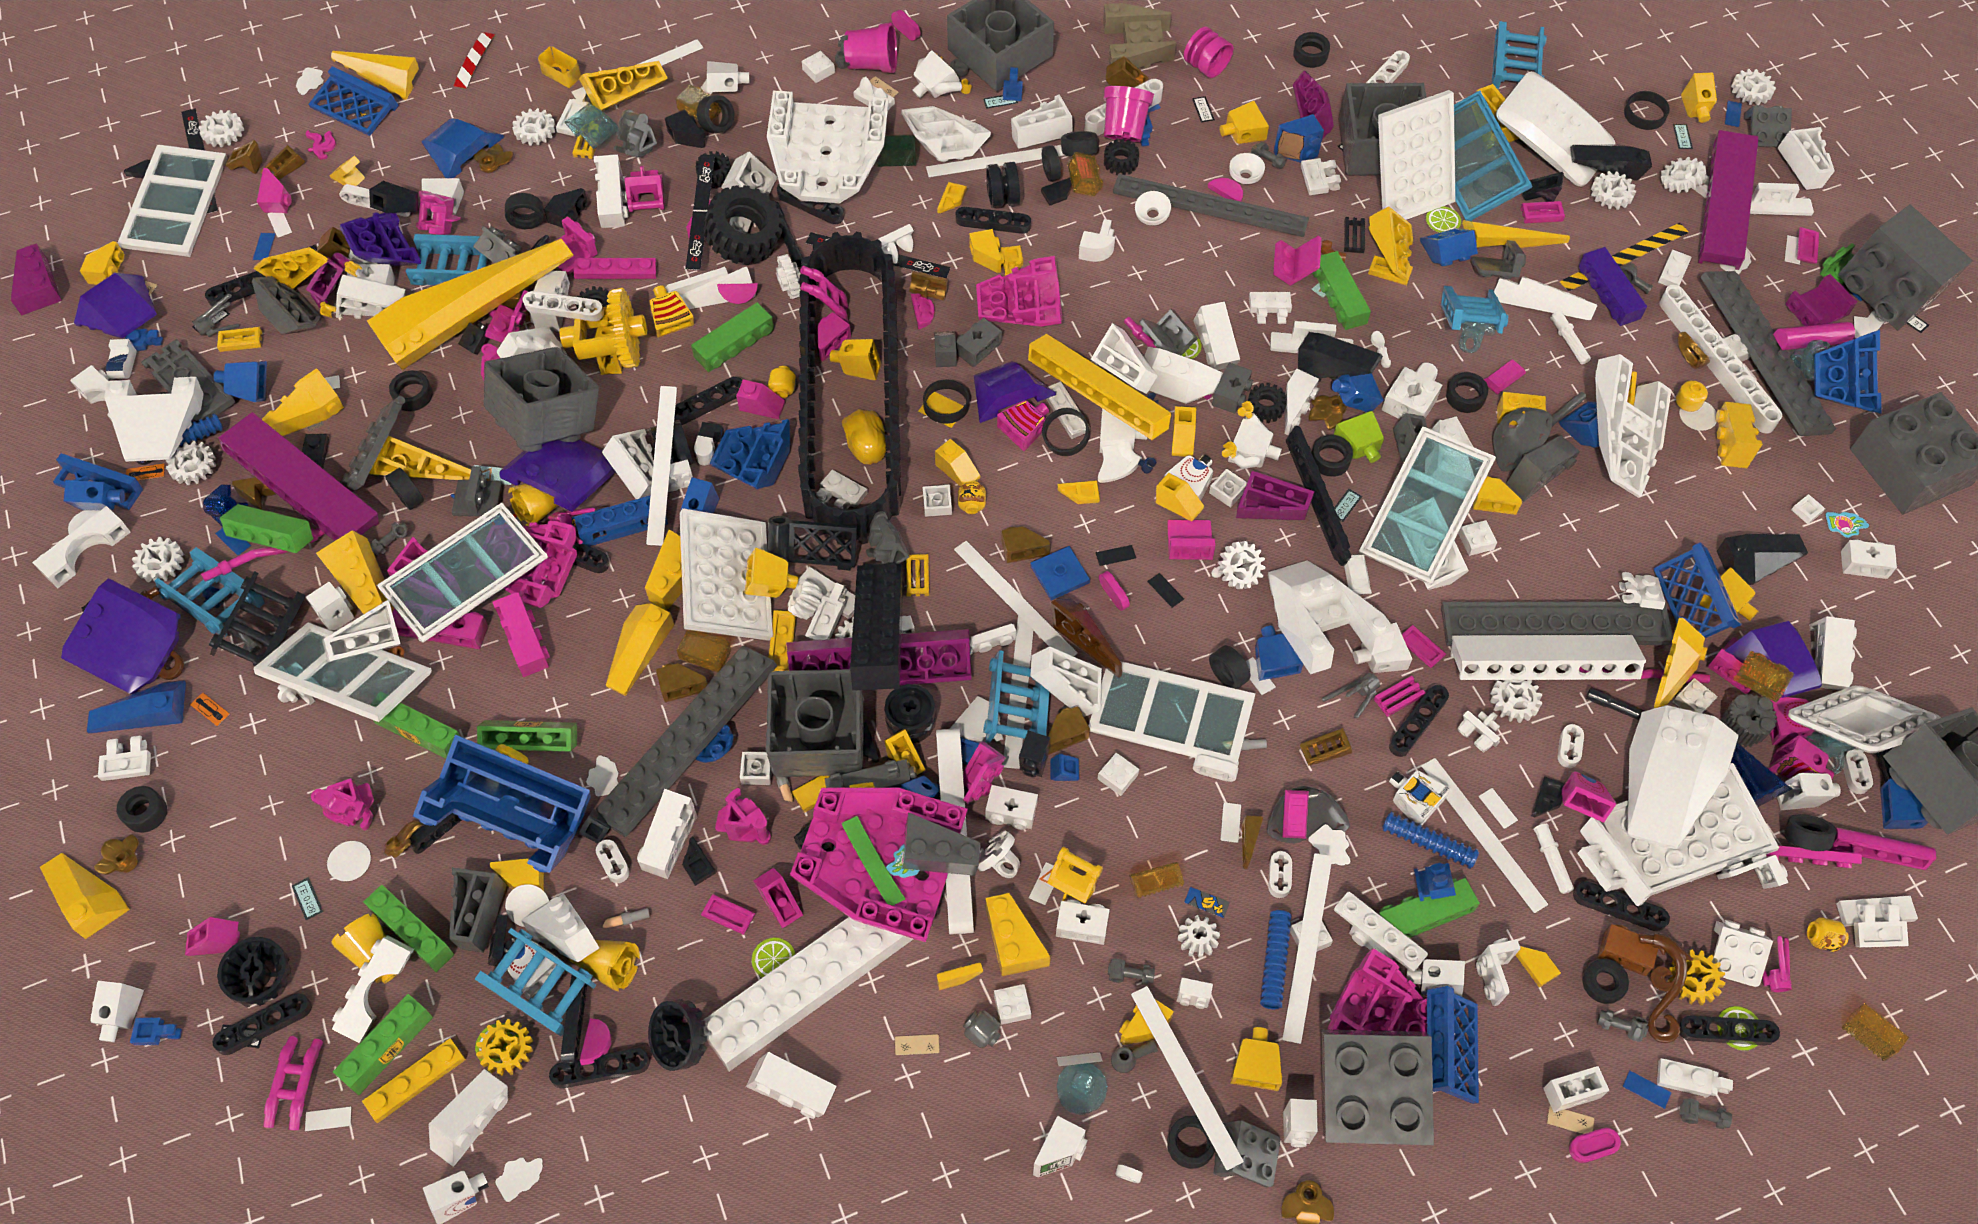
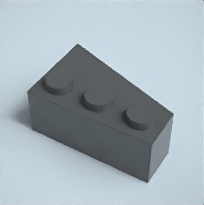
[902,812,980,876]
[450,867,507,953]

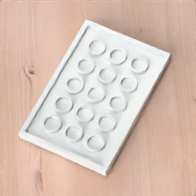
[1378,90,1455,220]
[680,508,773,641]
[1601,763,1779,896]

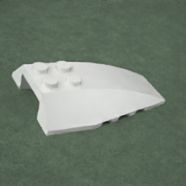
[1628,705,1739,849]

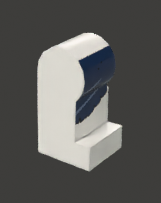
[106,339,137,379]

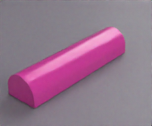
[1773,322,1855,350]
[1829,827,1937,870]

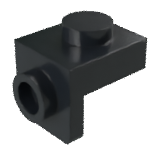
[458,322,488,355]

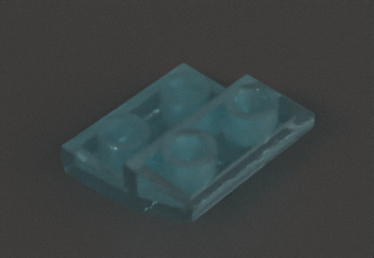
[564,104,619,149]

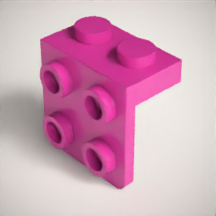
[557,216,598,275]
[963,742,1006,803]

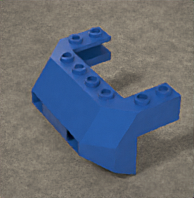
[413,735,591,873]

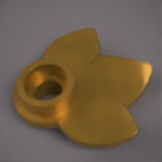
[474,143,513,173]
[1309,395,1348,430]
[384,820,422,858]
[94,834,139,875]
[1281,1180,1334,1224]

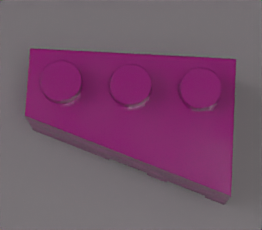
[11,243,62,315]
[1236,471,1314,520]

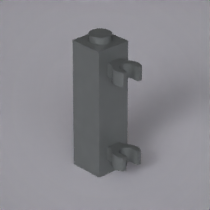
[825,759,917,788]

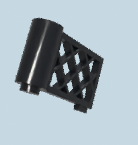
[768,516,857,571]

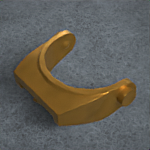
[1678,332,1710,369]

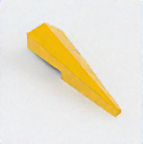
[331,51,419,100]
[1462,220,1570,248]
[369,435,471,480]

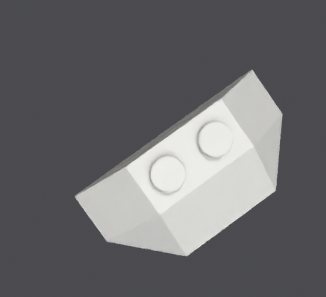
[1144,347,1223,404]

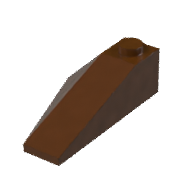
[1051,599,1122,678]

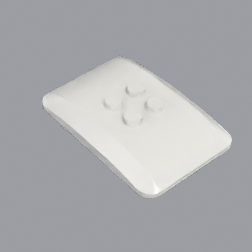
[1496,71,1615,187]
[1788,685,1941,753]

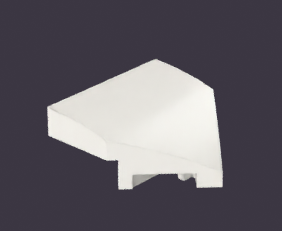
[950,696,1003,744]

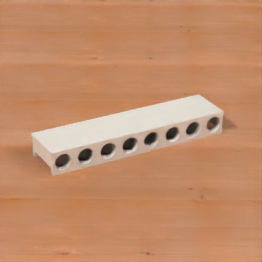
[1450,635,1646,680]

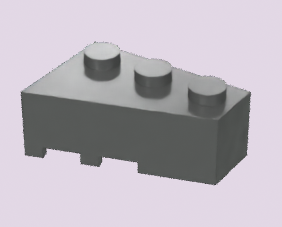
[1506,435,1580,502]

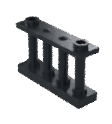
[209,571,306,678]

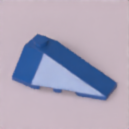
[87,681,186,734]

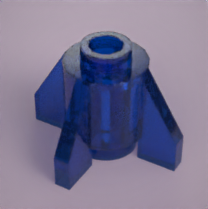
[203,484,248,527]

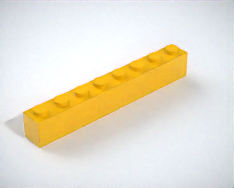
[1028,334,1171,440]

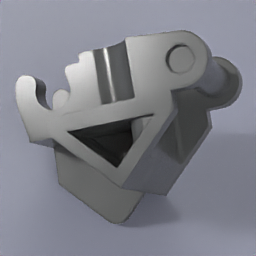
[614,109,657,158]
[866,511,909,565]

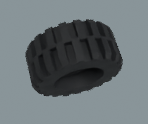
[703,185,783,265]

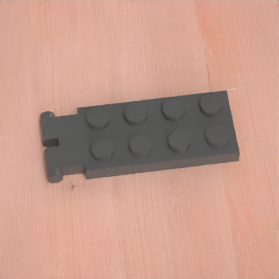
[141,339,236,423]
[340,396,405,492]

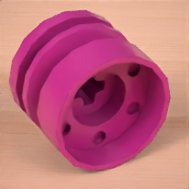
[1183,26,1234,78]

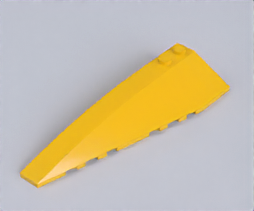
[367,239,574,370]

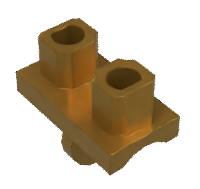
[909,271,948,300]

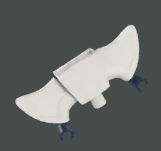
[1098,393,1159,483]

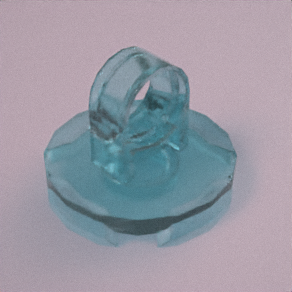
[1459,322,1496,353]
[1790,340,1831,381]
[1805,734,1856,775]
[1056,1063,1107,1115]

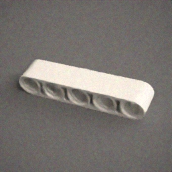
[1084,79,1163,136]

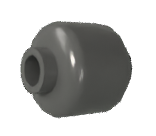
[963,1010,1001,1048]

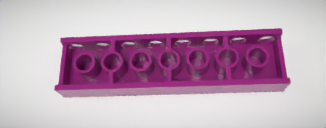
[1698,130,1759,270]
[218,412,379,541]
[786,629,971,685]

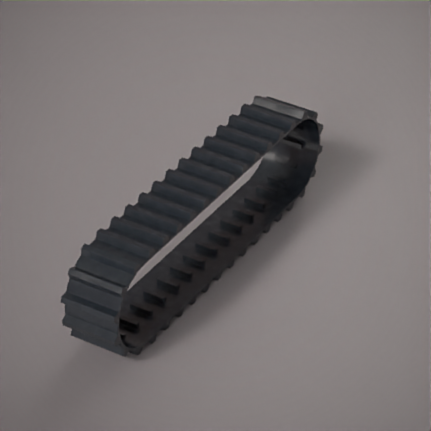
[798,231,901,545]

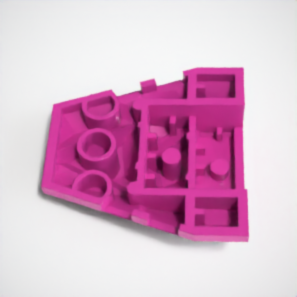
[976,256,1063,327]
[475,521,577,608]
[1328,948,1427,1032]

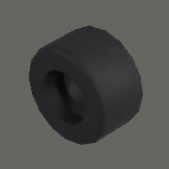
[116,786,167,833]

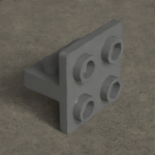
[473,226,523,263]
[452,466,502,516]

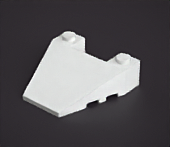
[104,377,203,462]

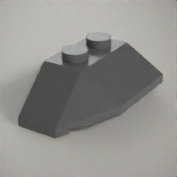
[252,276,321,334]

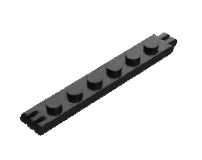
[1286,426,1351,566]

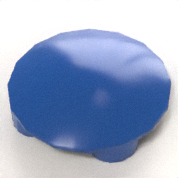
[695,725,734,763]

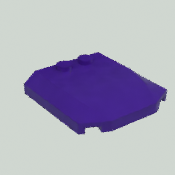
[499,440,616,512]
[61,578,181,694]

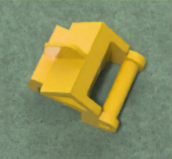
[1047,846,1103,904]

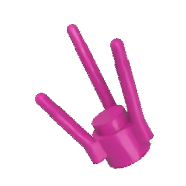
[548,508,595,544]
[1762,936,1792,993]

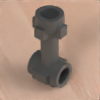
[835,35,850,69]
[1251,142,1287,169]
[370,522,408,556]
[228,617,262,654]
[1107,959,1155,985]
[1597,1010,1649,1042]
[1679,1099,1732,1129]

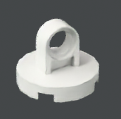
[978,830,1020,878]

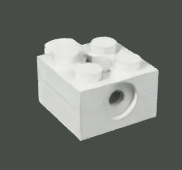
[1382,363,1442,419]

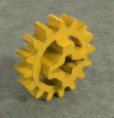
[1668,950,1726,1005]
[476,1019,533,1076]

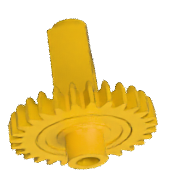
[559,288,647,368]

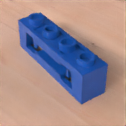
[574,495,668,546]

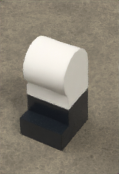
[694,422,724,465]

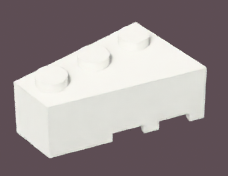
[1011,94,1072,149]
[336,275,405,319]
[322,600,400,663]
[1809,616,1857,691]
[637,789,697,879]

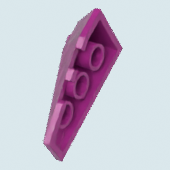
[1293,71,1334,140]

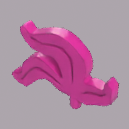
[306,130,336,160]

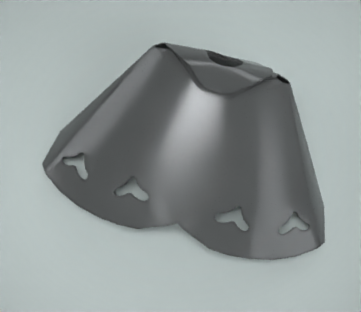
[1493,407,1552,472]
[1267,786,1350,843]

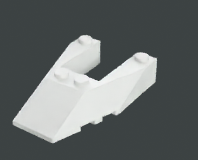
[1595,354,1671,497]
[1268,561,1396,674]

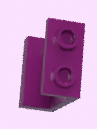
[1785,274,1857,326]

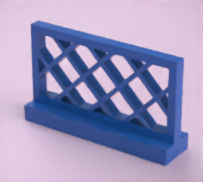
[308,66,399,136]
[1653,542,1742,638]
[1427,986,1479,1104]

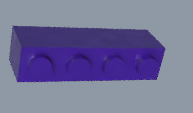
[1579,247,1647,326]

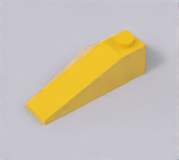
[1369,206,1413,281]
[253,247,328,289]
[262,368,344,436]
[606,604,674,696]
[1654,618,1708,709]
[40,853,130,939]

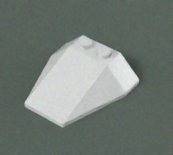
[901,106,991,162]

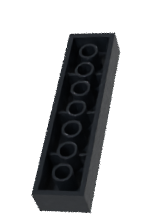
[850,563,903,691]

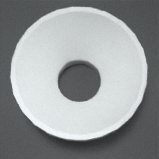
[1229,153,1265,184]
[1135,191,1171,225]

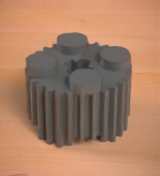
[1720,694,1777,747]

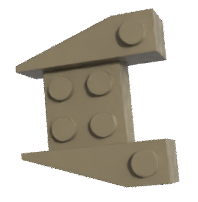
[1103,3,1176,69]

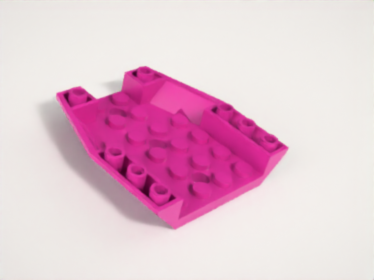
[790,788,968,942]

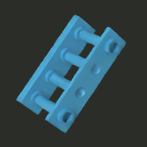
[1491,21,1547,89]
[406,234,488,285]
[1441,286,1508,334]
[155,547,265,638]
[983,650,1049,743]
[475,928,596,1036]

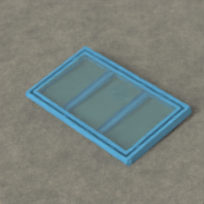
[1454,90,1532,221]

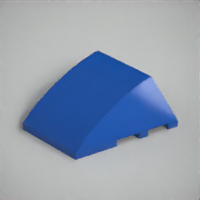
[422,118,504,178]
[1814,329,1882,414]
[710,419,790,489]

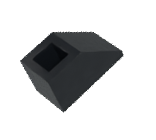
[665,109,706,148]
[369,181,418,213]
[544,188,588,228]
[1019,730,1051,777]

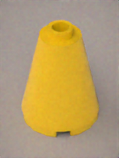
[508,484,558,526]
[331,913,397,984]
[569,940,640,991]

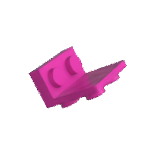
[1273,236,1321,286]
[485,290,528,343]
[1167,520,1215,560]
[1708,637,1761,694]

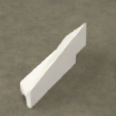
[665,267,756,309]
[1494,276,1597,320]

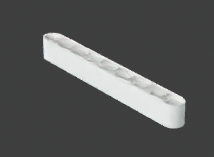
[1659,285,1782,433]
[936,728,974,935]

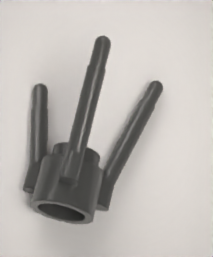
[192,294,239,337]
[1322,673,1380,719]

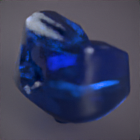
[202,586,227,608]

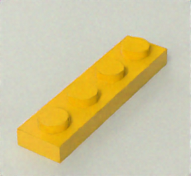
[362,1038,466,1123]

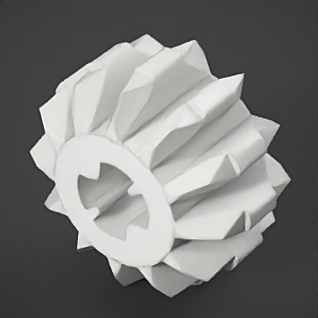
[788,580,823,620]
[1178,915,1220,958]

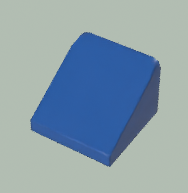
[1050,753,1079,781]

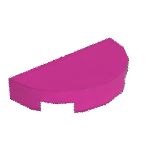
[1208,178,1243,202]
[717,283,758,304]
[911,294,934,330]
[580,1018,611,1065]

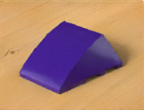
[340,212,421,266]
[74,273,157,338]
[973,361,1056,423]
[1725,621,1822,698]

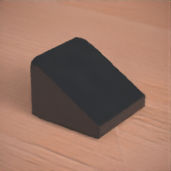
[579,808,611,844]

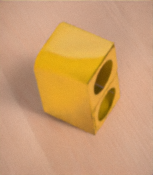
[538,46,581,89]

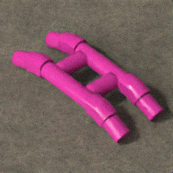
[800,266,849,324]
[263,1036,323,1130]

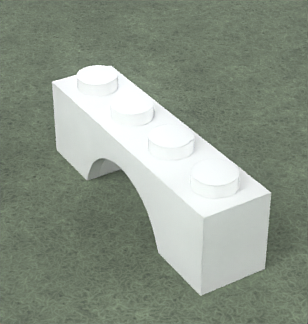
[70,365,112,421]
[32,506,131,589]
[332,935,414,1043]

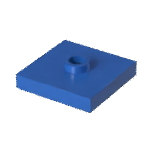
[1030,546,1090,600]

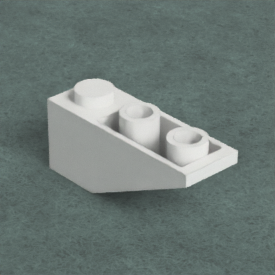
[1284,369,1320,435]

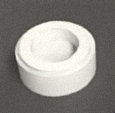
[1115,1165,1143,1183]

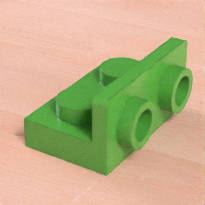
[1820,243,1856,286]

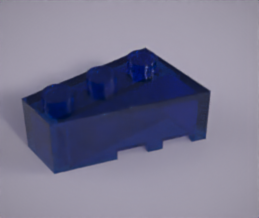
[1730,741,1793,807]

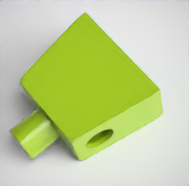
[1334,411,1384,463]

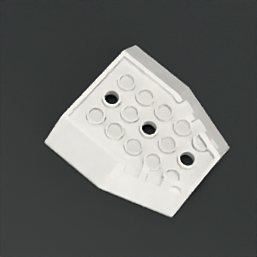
[767,91,889,203]

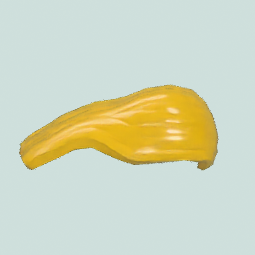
[841,409,886,465]

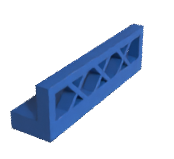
[53,453,144,510]

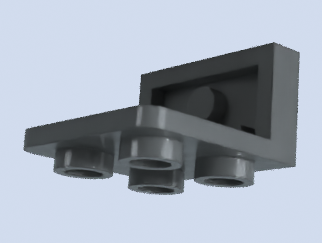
[1744,105,1792,147]
[1471,240,1526,279]
[1139,309,1198,356]
[1213,1120,1280,1187]

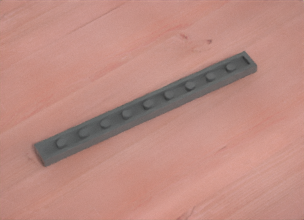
[1113,174,1309,237]

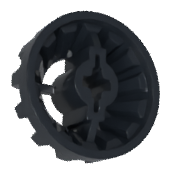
[217,937,291,1007]
[648,999,709,1071]

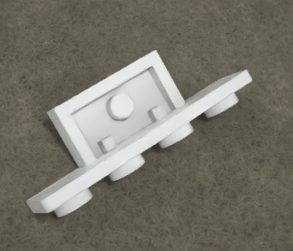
[1750,183,1814,216]
[1270,321,1353,353]
[1577,817,1653,906]
[1334,892,1428,972]

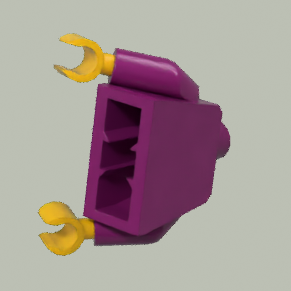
[306,253,362,318]

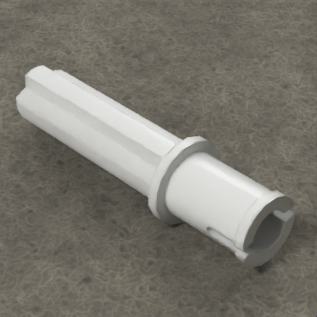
[1550,311,1591,365]
[1533,823,1574,894]

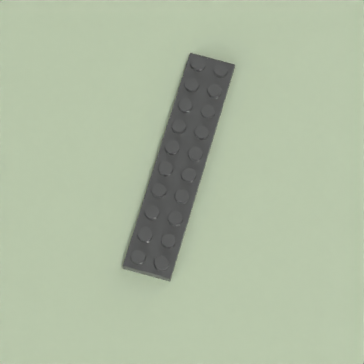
[1701,271,1836,436]
[1441,602,1673,646]
[595,645,777,837]

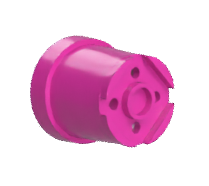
[844,22,898,73]
[1104,86,1154,142]

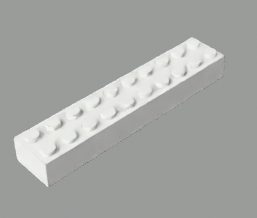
[702,917,913,1072]

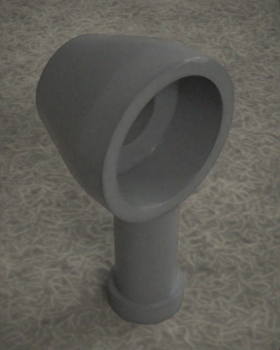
[1620,263,1653,294]
[1111,1040,1158,1073]

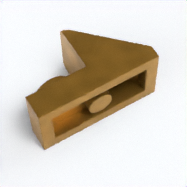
[225,140,263,174]
[232,477,276,510]

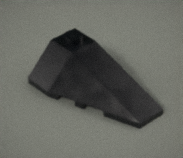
[1570,144,1652,181]
[1298,332,1383,382]
[1717,534,1808,585]

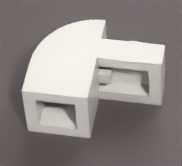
[1079,219,1115,262]

